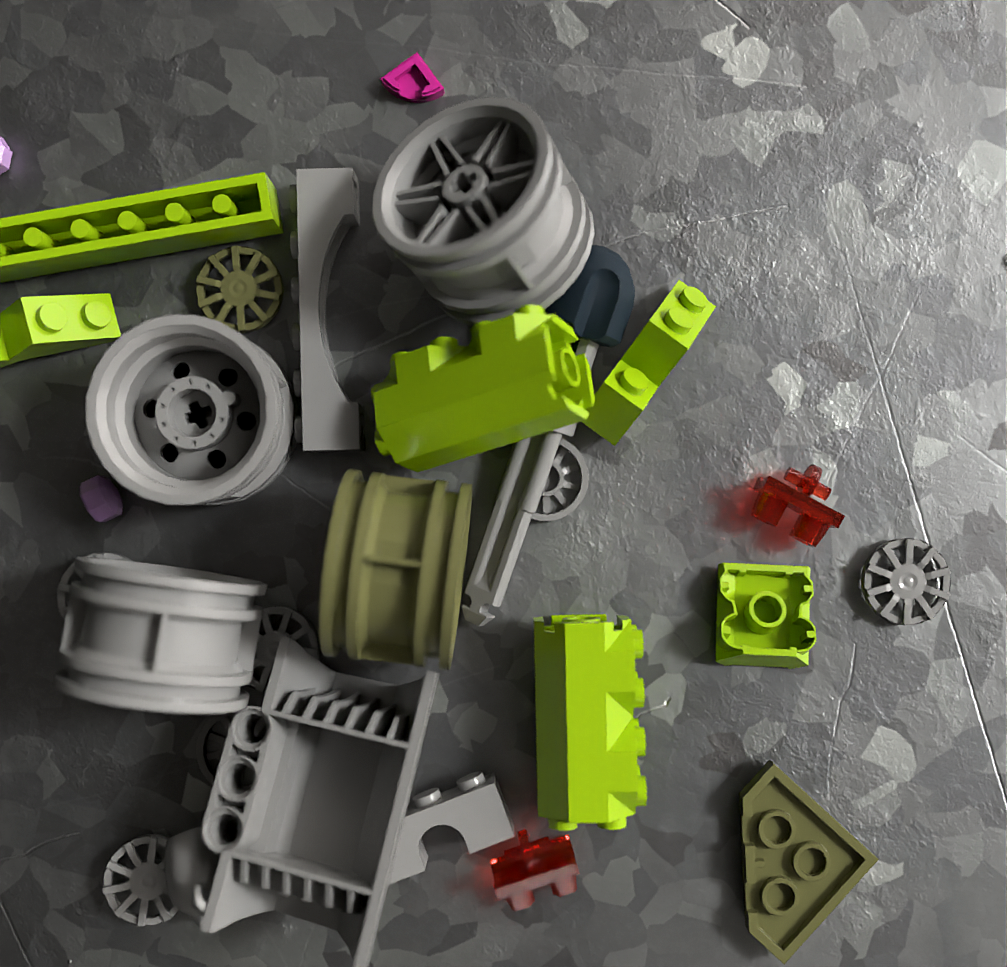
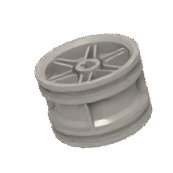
[372,97,594,326]
[86,315,299,505]
[53,557,268,714]

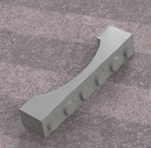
[289,167,365,453]

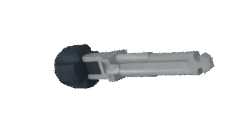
[462,245,635,626]

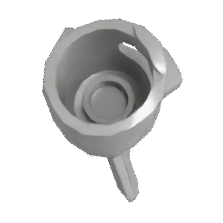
[165,820,239,927]

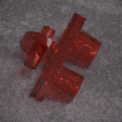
[751,464,845,547]
[490,828,580,912]

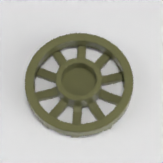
[196,245,284,333]

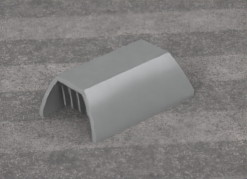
[200,637,439,967]

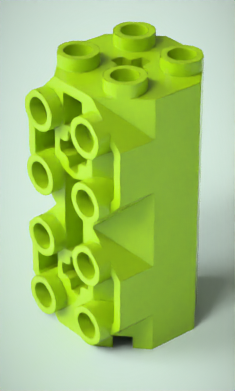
[371,305,595,473]
[533,614,647,831]

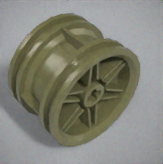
[320,469,473,671]

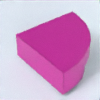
[380,52,445,103]

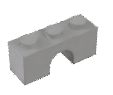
[388,771,515,885]

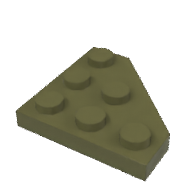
[739,759,879,964]

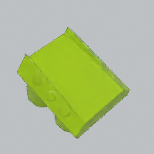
[715,562,816,669]

